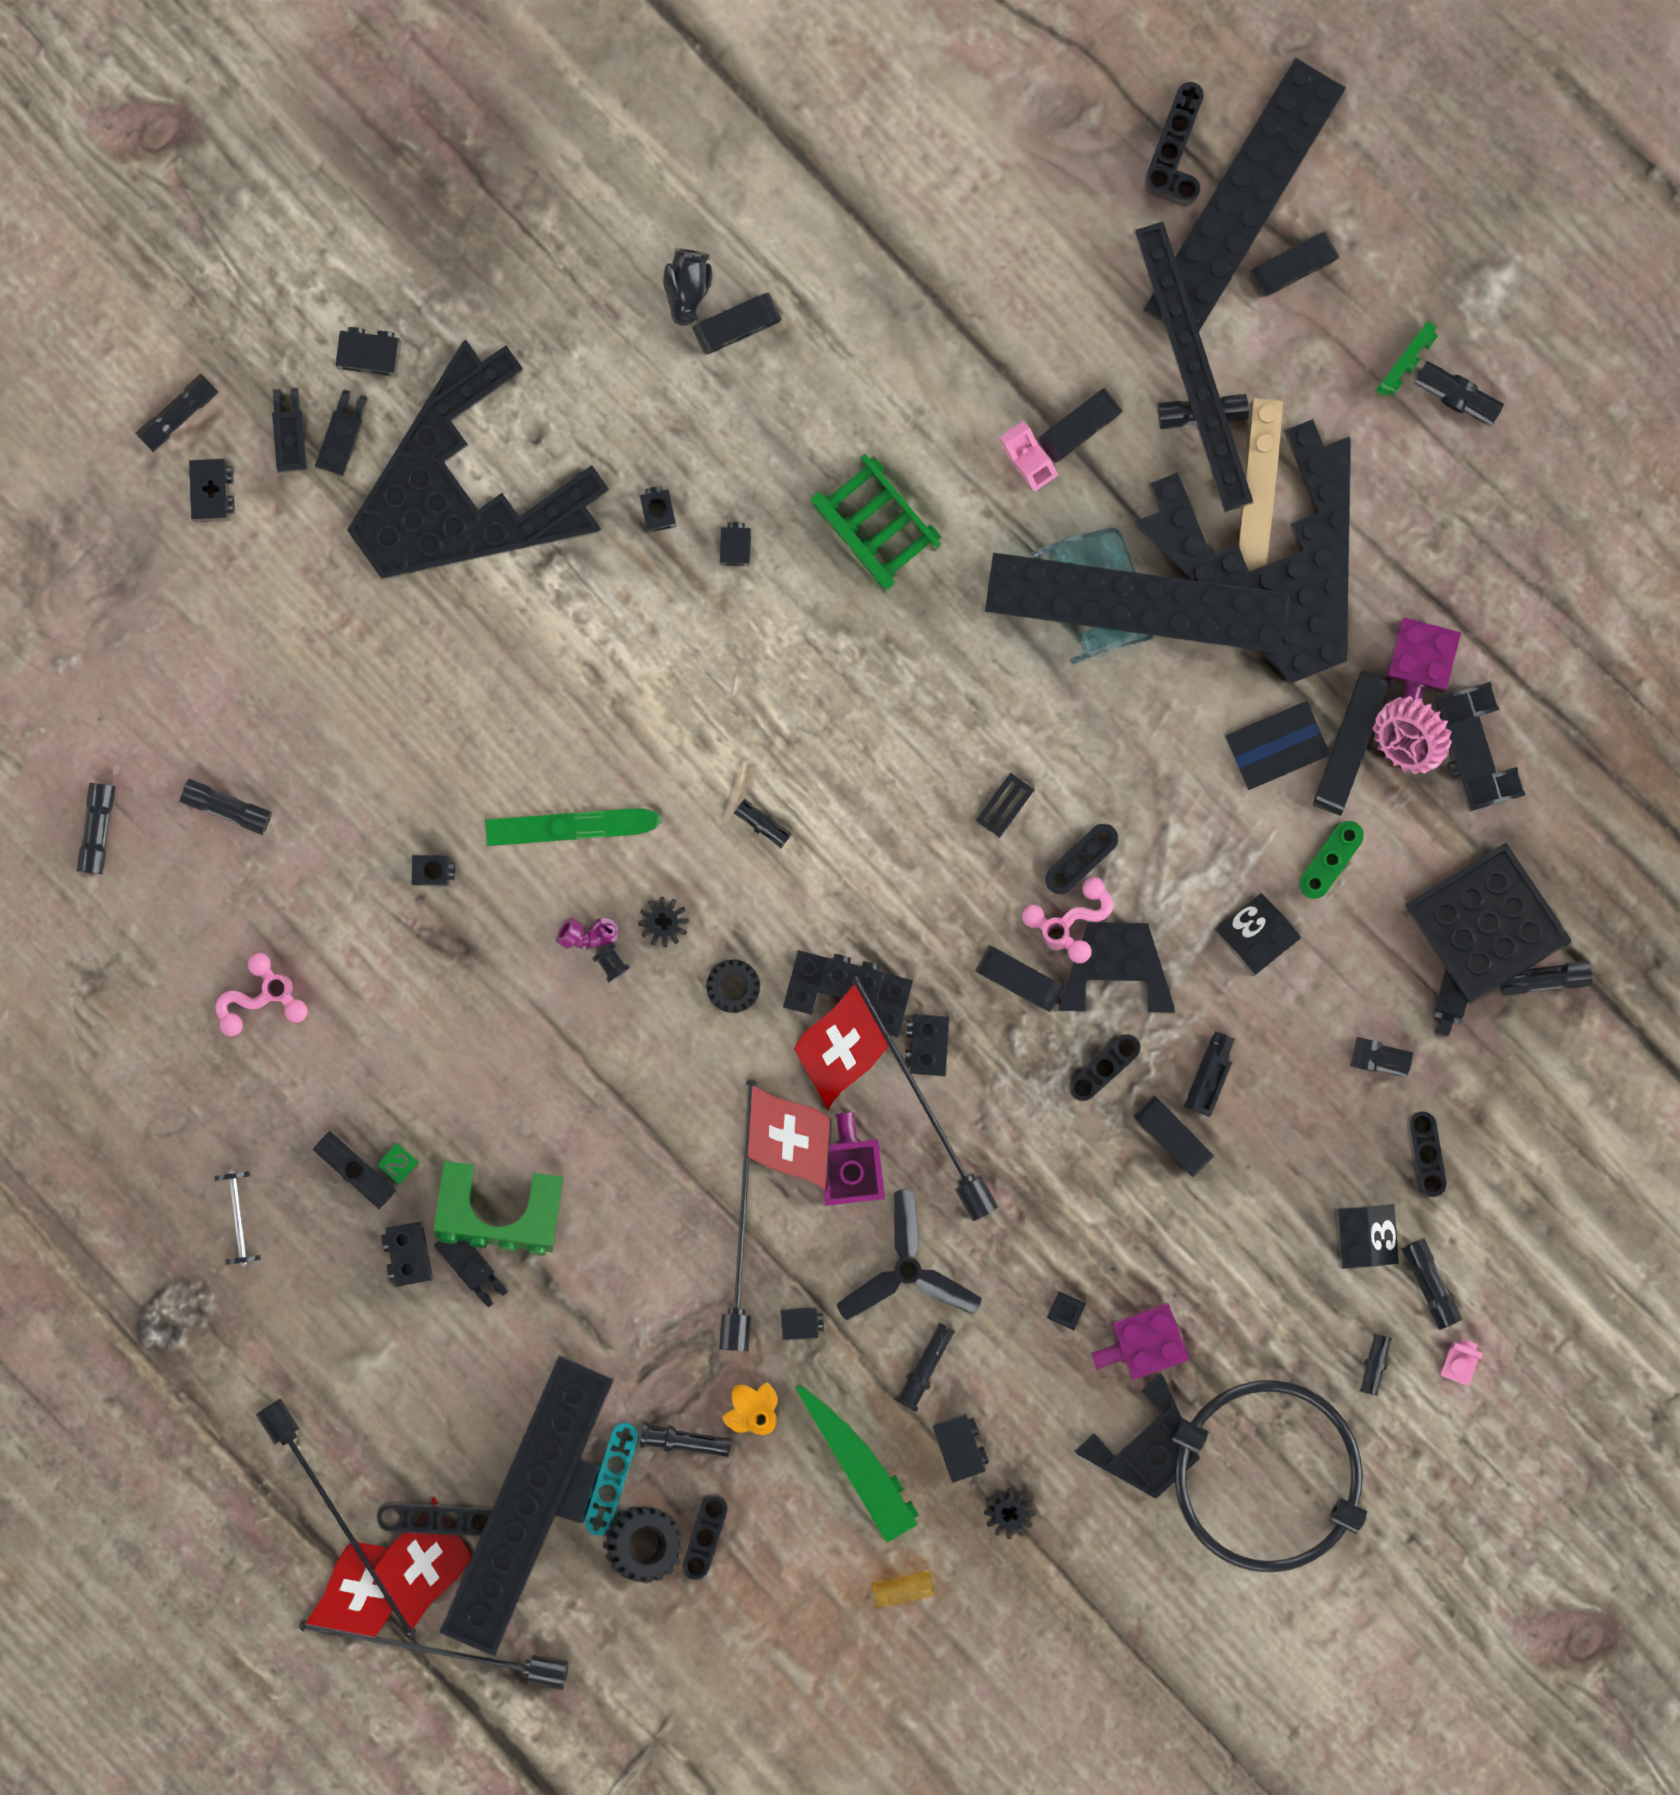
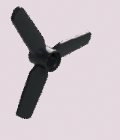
[837,1189,982,1320]

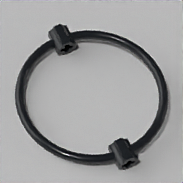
[1170,1380,1368,1572]

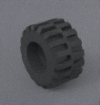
[603,1506,684,1583]

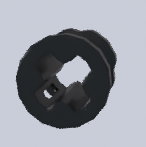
[592,943,631,983]

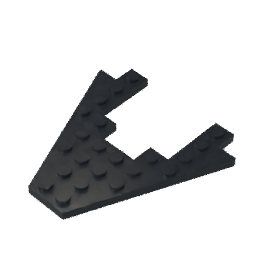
[347,340,610,580]
[1134,419,1351,683]

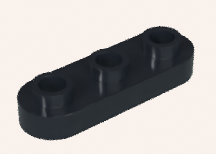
[1045,823,1118,895]

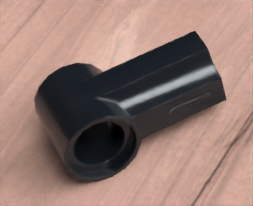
[1350,1037,1413,1077]

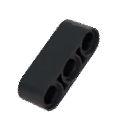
[1250,231,1340,297]
[692,292,782,355]
[1037,388,1123,463]
[975,945,1065,1012]
[1068,1034,1141,1101]
[1133,1095,1214,1178]
[1407,1111,1447,1197]
[682,1494,728,1580]

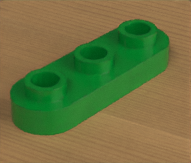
[1375,320,1439,398]
[1299,821,1364,899]

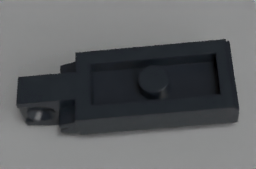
[1434,969,1468,1037]
[1184,1031,1235,1117]

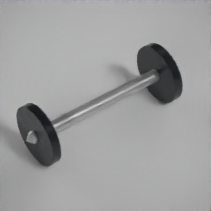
[214,1168,261,1268]

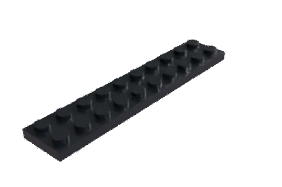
[1143,58,1346,332]
[985,552,1289,654]
[439,1355,614,1657]

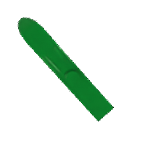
[485,808,662,846]

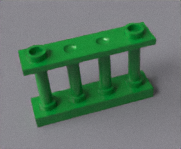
[810,454,942,593]

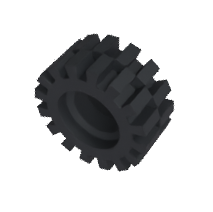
[706,959,760,1013]

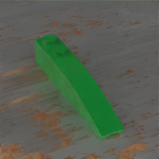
[795,1384,920,1543]

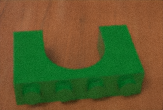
[434,1161,563,1256]

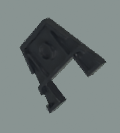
[1058,922,1175,1013]
[1074,1373,1200,1499]

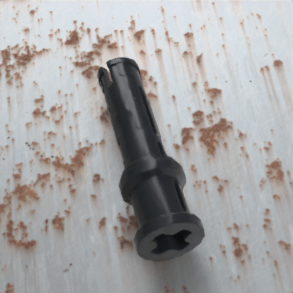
[893,1322,956,1412]
[640,1421,732,1458]

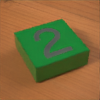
[377,1143,420,1185]

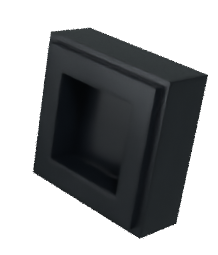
[1047,1291,1086,1331]

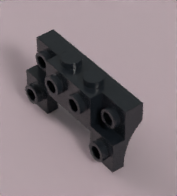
[1434,681,1526,812]
[783,950,913,1038]

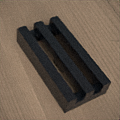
[976,773,1034,839]

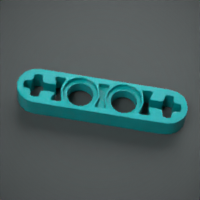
[585,1422,639,1536]

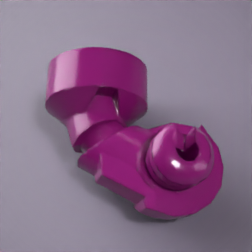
[556,917,619,950]

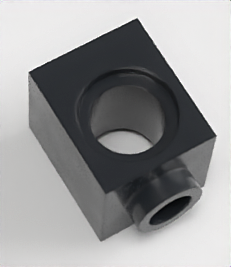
[639,486,677,533]
[720,522,751,567]
[412,855,455,887]
[781,1307,824,1340]

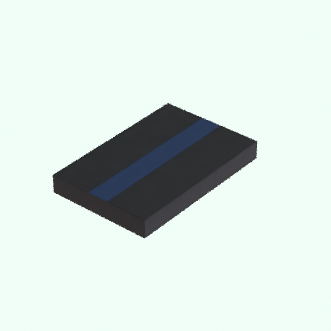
[1224,701,1330,791]

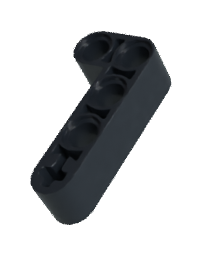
[1144,82,1204,206]

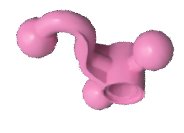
[1021,877,1113,963]
[215,953,308,1037]

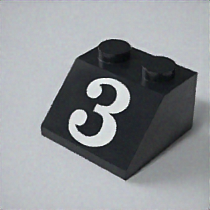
[1215,893,1301,976]
[1334,1204,1399,1269]

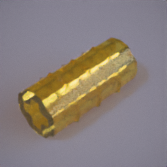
[871,1570,935,1609]

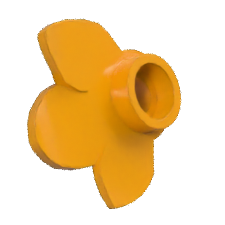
[722,1382,778,1436]

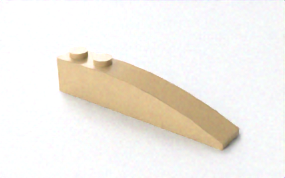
[1238,398,1284,572]

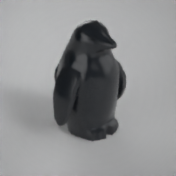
[663,248,713,326]

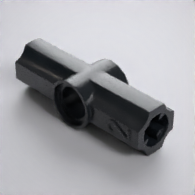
[1414,361,1505,427]
[312,1131,397,1209]

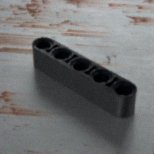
[1313,669,1390,816]
[377,1501,493,1536]

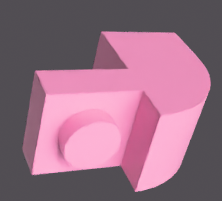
[999,420,1058,492]

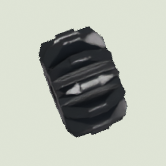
[638,897,689,948]
[984,1487,1035,1539]

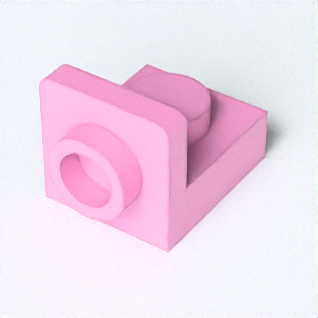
[1439,1339,1483,1386]

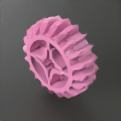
[1372,696,1452,775]

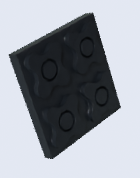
[1405,842,1572,1005]

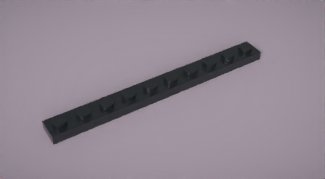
[1134,221,1253,513]

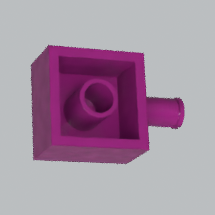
[1385,618,1461,701]
[824,1112,885,1206]
[1091,1302,1189,1380]

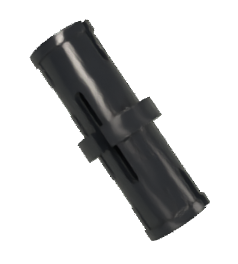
[733,798,792,849]
[1359,1334,1392,1396]

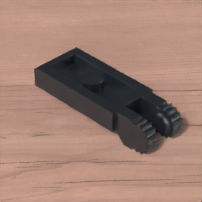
[272,388,308,473]
[315,389,368,477]
[434,1240,508,1308]

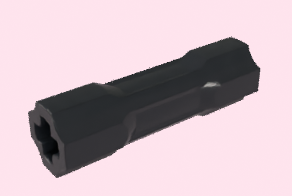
[136,373,219,452]
[1157,394,1249,429]
[179,779,273,835]
[76,783,115,875]
[1500,961,1593,996]
[1401,1238,1462,1330]

